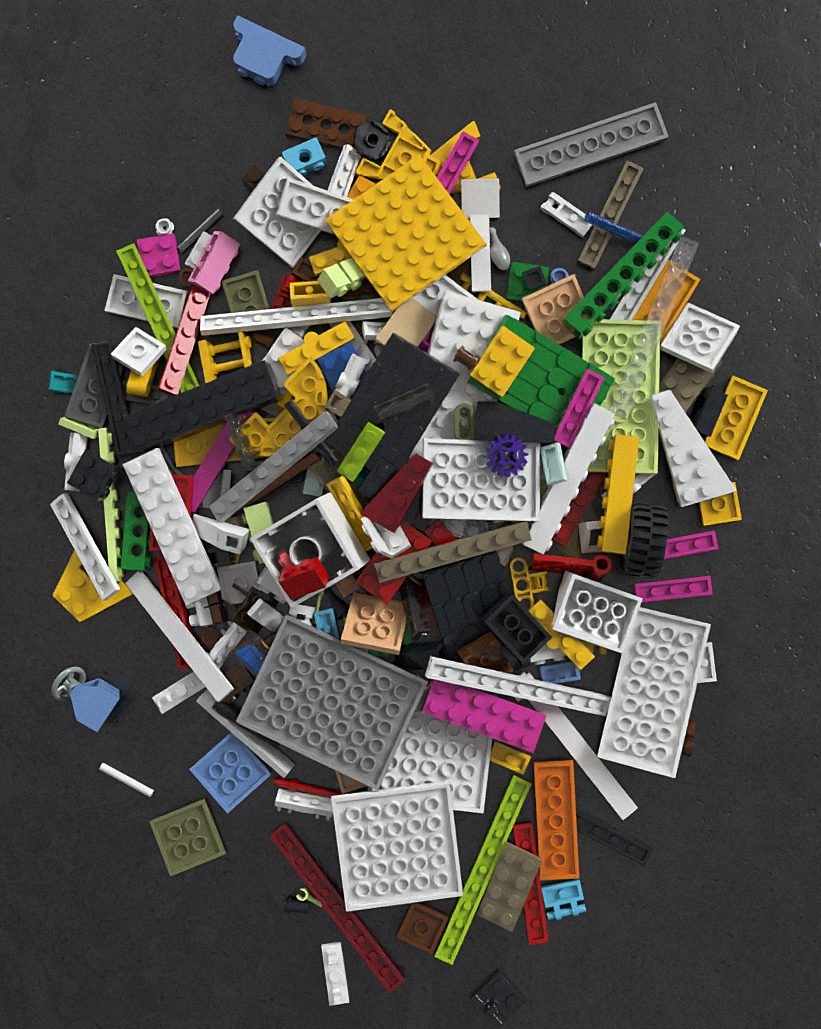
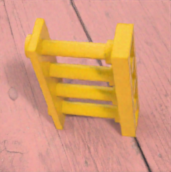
[198,332,252,383]

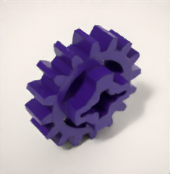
[484,434,529,477]

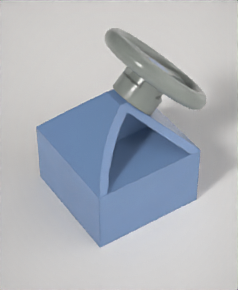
[52,667,119,732]

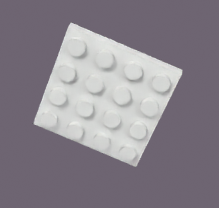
[233,157,321,268]

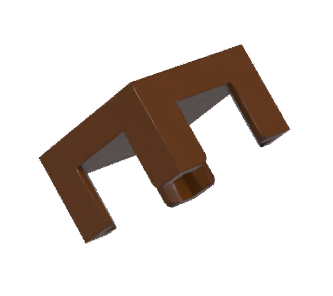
[457,631,514,691]

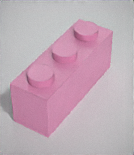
[188,231,240,294]

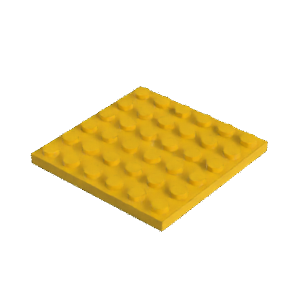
[325,155,486,312]

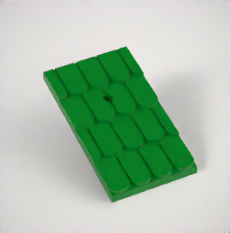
[467,315,616,431]

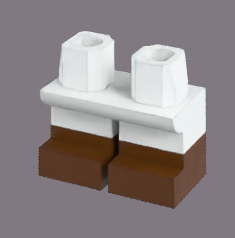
[186,591,228,627]

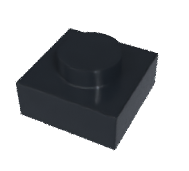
[522,266,547,292]

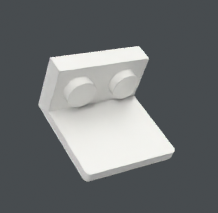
[361,517,411,559]

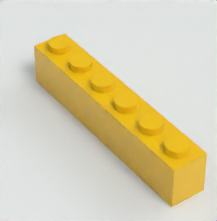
[597,434,639,555]

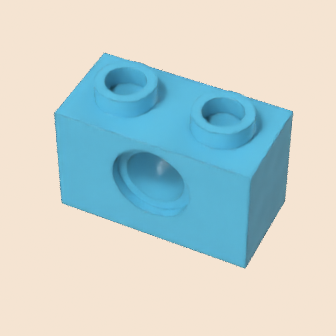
[282,137,327,177]

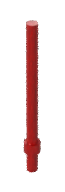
[273,777,345,798]

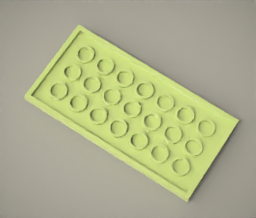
[582,319,660,474]

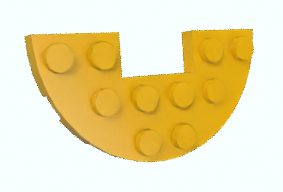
[228,357,328,457]

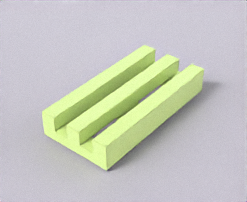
[59,416,99,439]

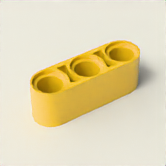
[127,357,160,397]

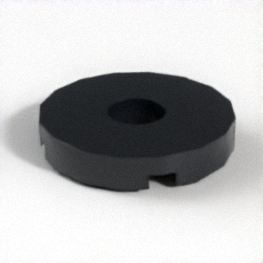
[353,121,390,160]

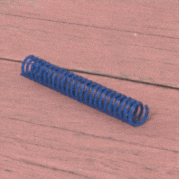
[583,212,649,250]

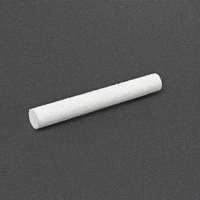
[99,763,154,797]

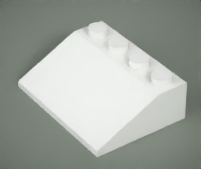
[552,571,643,653]

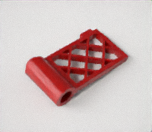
[528,553,612,582]

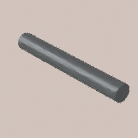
[177,209,223,253]

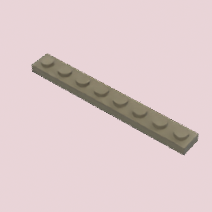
[374,521,532,583]

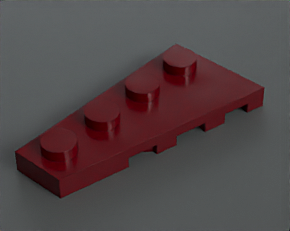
[360,453,434,533]

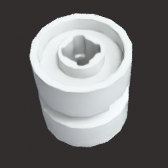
[289,604,315,626]

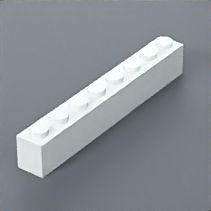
[522,403,615,554]

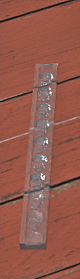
[609,236,699,420]

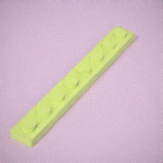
[98,428,124,582]

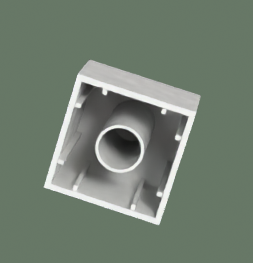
[250,492,370,608]

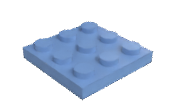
[189,732,272,814]

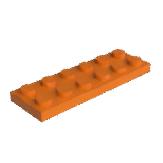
[533,760,579,880]

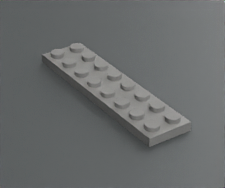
[514,102,669,187]

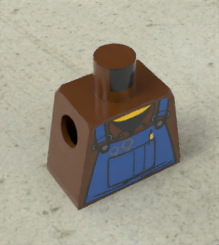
[232,631,276,678]

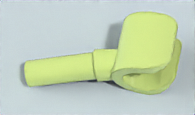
[296,887,322,907]

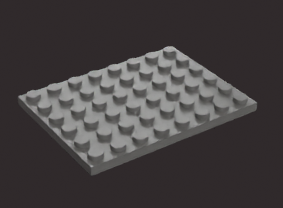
[236,615,428,791]

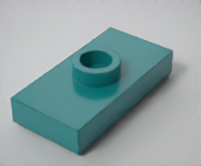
[48,371,79,394]

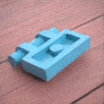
[541,878,586,920]

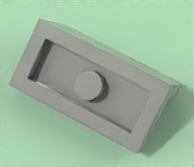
[202,470,231,508]

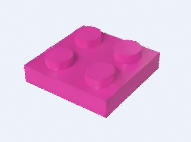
[137,233,181,277]

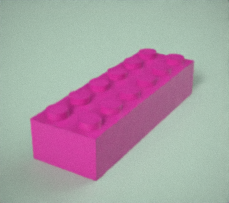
[420,679,547,753]

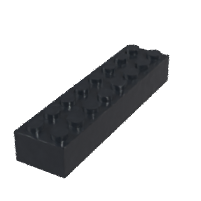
[123,360,283,454]

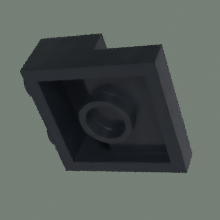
[67,449,120,502]

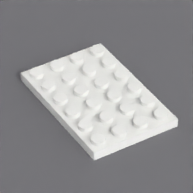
[422,438,540,522]

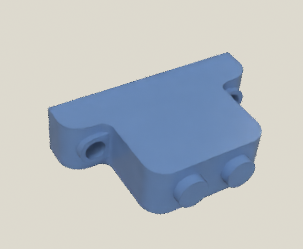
[233,15,306,86]

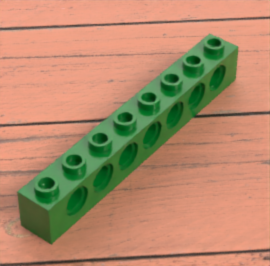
[562,212,684,339]

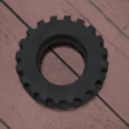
[620,502,668,579]

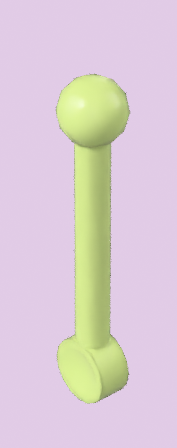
[311,590,324,628]

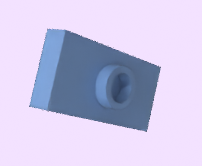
[539,661,581,684]

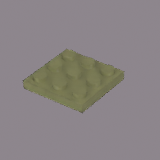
[149,798,226,877]

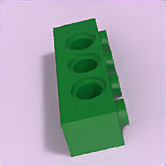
[121,492,152,571]

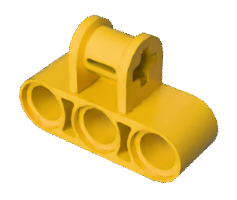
[509,558,550,610]

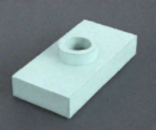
[540,442,567,486]

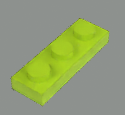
[337,422,385,482]

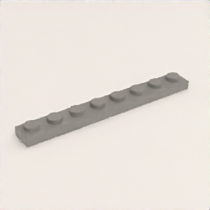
[209,411,339,523]

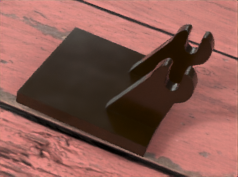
[221,583,279,634]

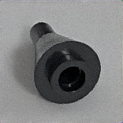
[324,587,350,621]

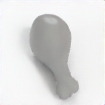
[489,227,510,270]

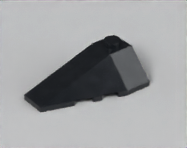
[474,401,555,443]

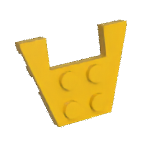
[355,109,431,180]
[431,121,501,193]
[52,550,133,622]

